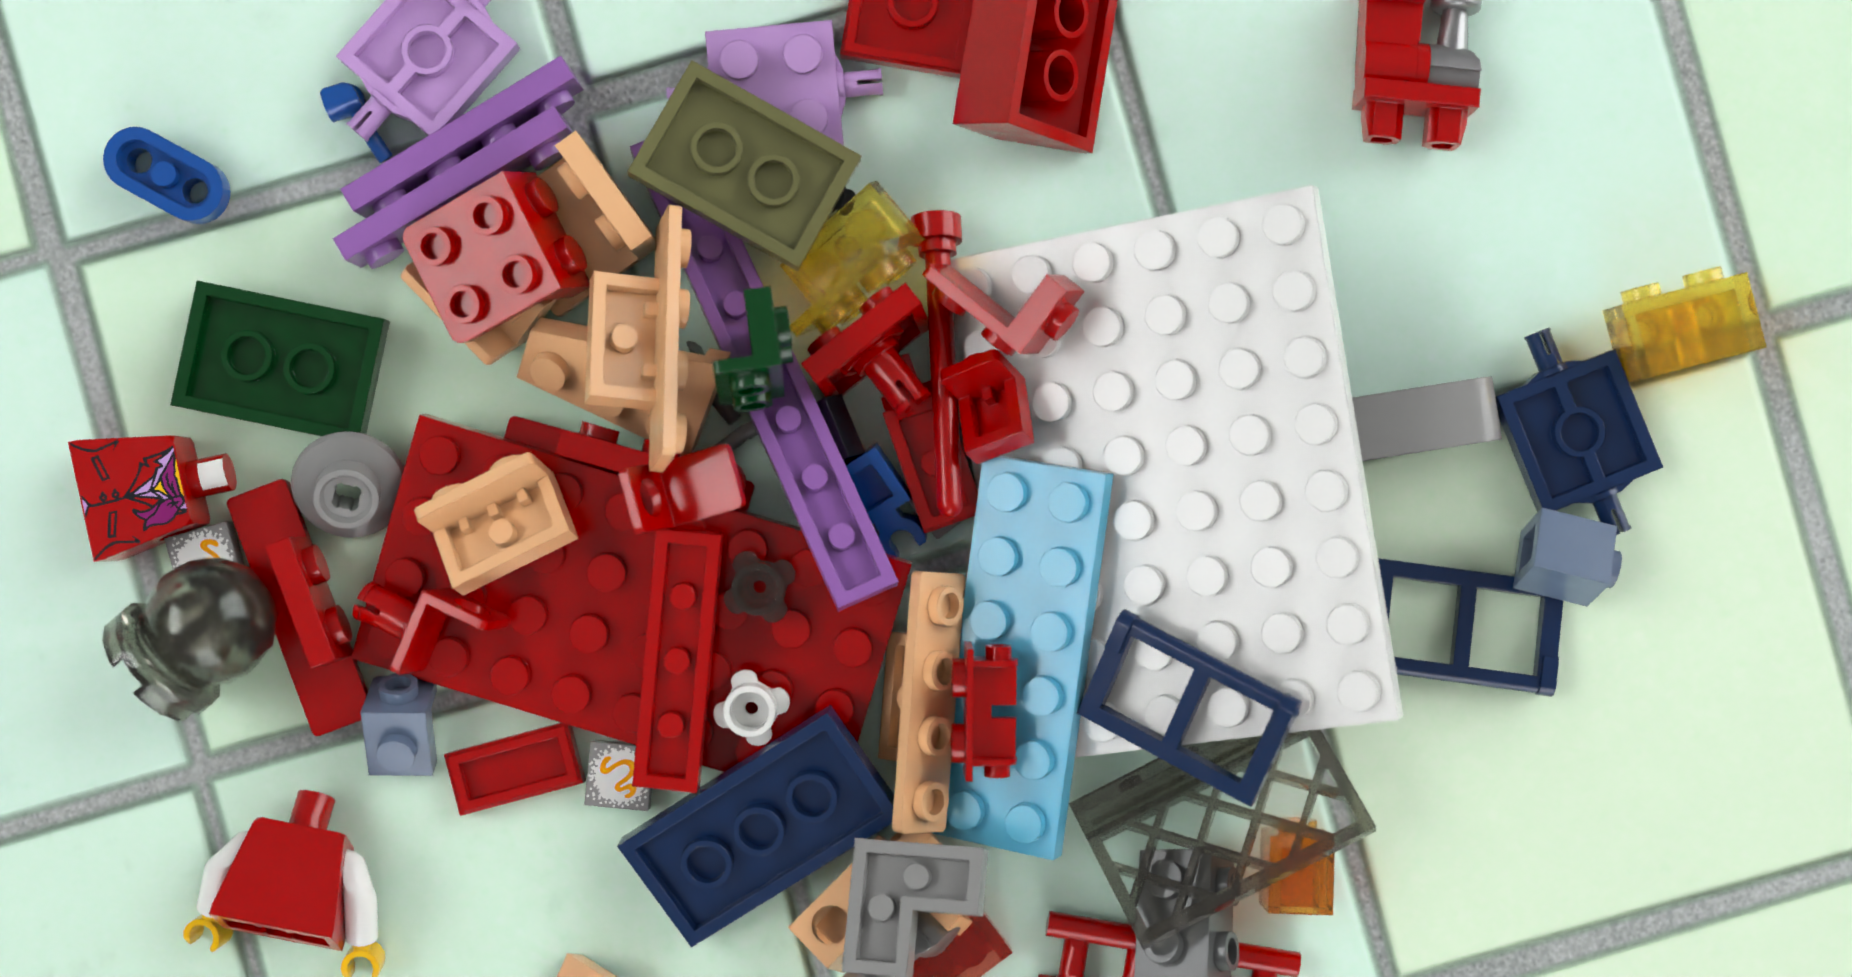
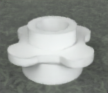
[713,669,790,746]

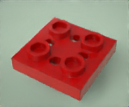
[800,282,931,418]

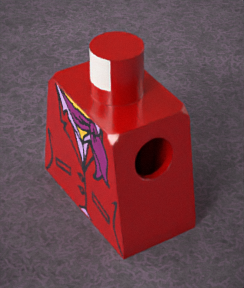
[68,435,237,562]

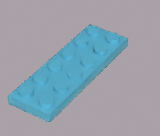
[933,456,1114,861]

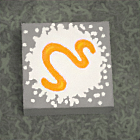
[164,521,249,600]
[584,740,652,811]

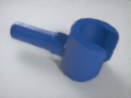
[320,82,393,164]

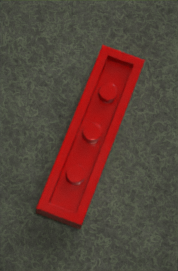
[632,527,724,793]

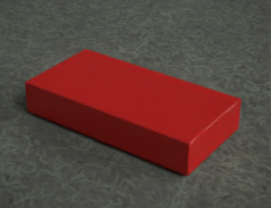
[444,722,586,816]

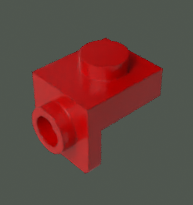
[940,349,1035,464]

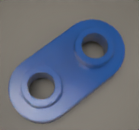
[103,127,230,224]

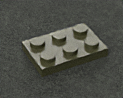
[627,60,862,271]

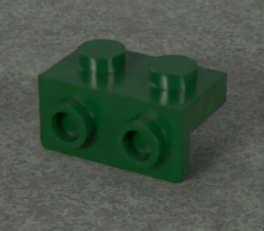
[712,286,793,412]

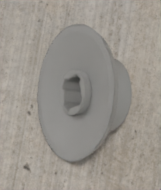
[291,431,404,538]

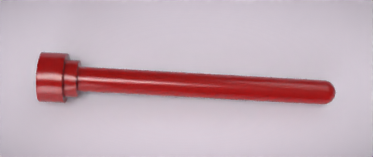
[910,210,963,518]

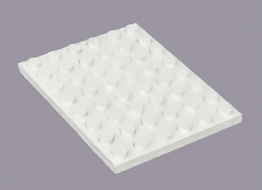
[951,185,1404,757]

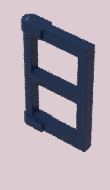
[1378,558,1563,697]
[1077,609,1302,807]

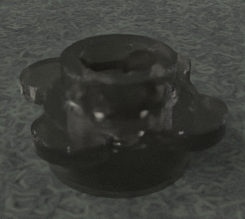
[724,550,796,623]

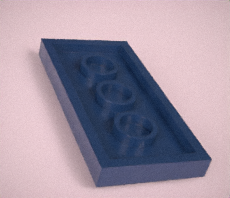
[617,705,894,948]

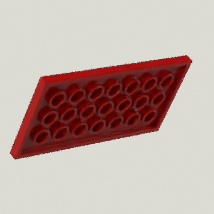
[351,414,913,772]

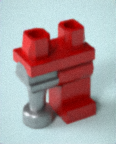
[1352,0,1482,151]

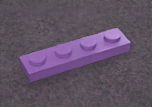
[340,56,584,218]
[332,106,573,269]

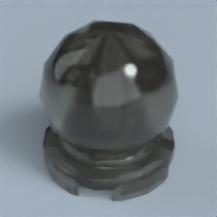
[102,557,278,721]

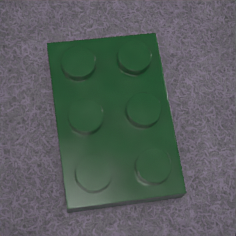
[170,280,390,437]

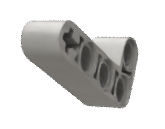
[1352,376,1502,461]

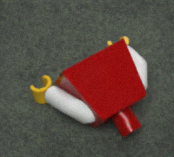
[183,790,386,977]

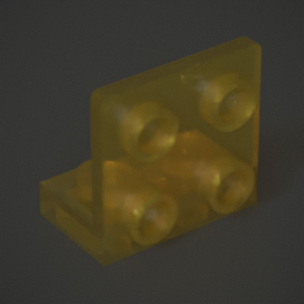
[779,181,926,337]

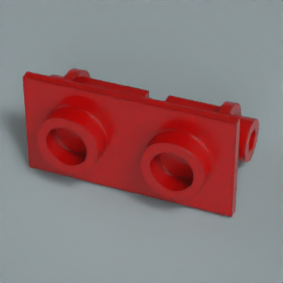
[951,641,1018,782]

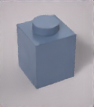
[1513,507,1622,607]

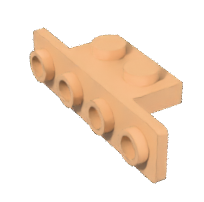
[585,205,692,472]
[878,571,965,834]

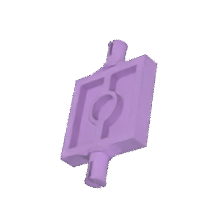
[336,0,520,142]
[666,20,883,146]

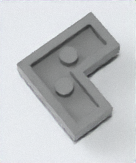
[842,838,989,977]

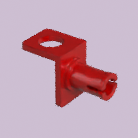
[619,444,746,535]
[352,581,511,675]

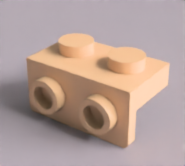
[414,452,579,596]

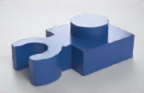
[845,442,927,557]

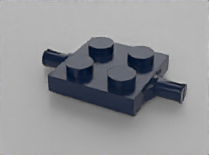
[1495,327,1663,535]

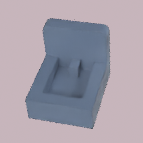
[360,673,437,776]

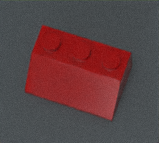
[952,0,1118,153]

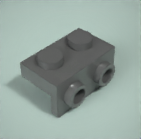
[1134,848,1241,977]

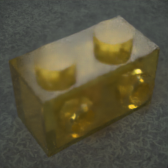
[1602,266,1767,382]

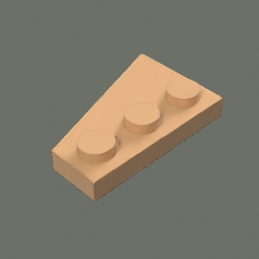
[517,317,731,456]

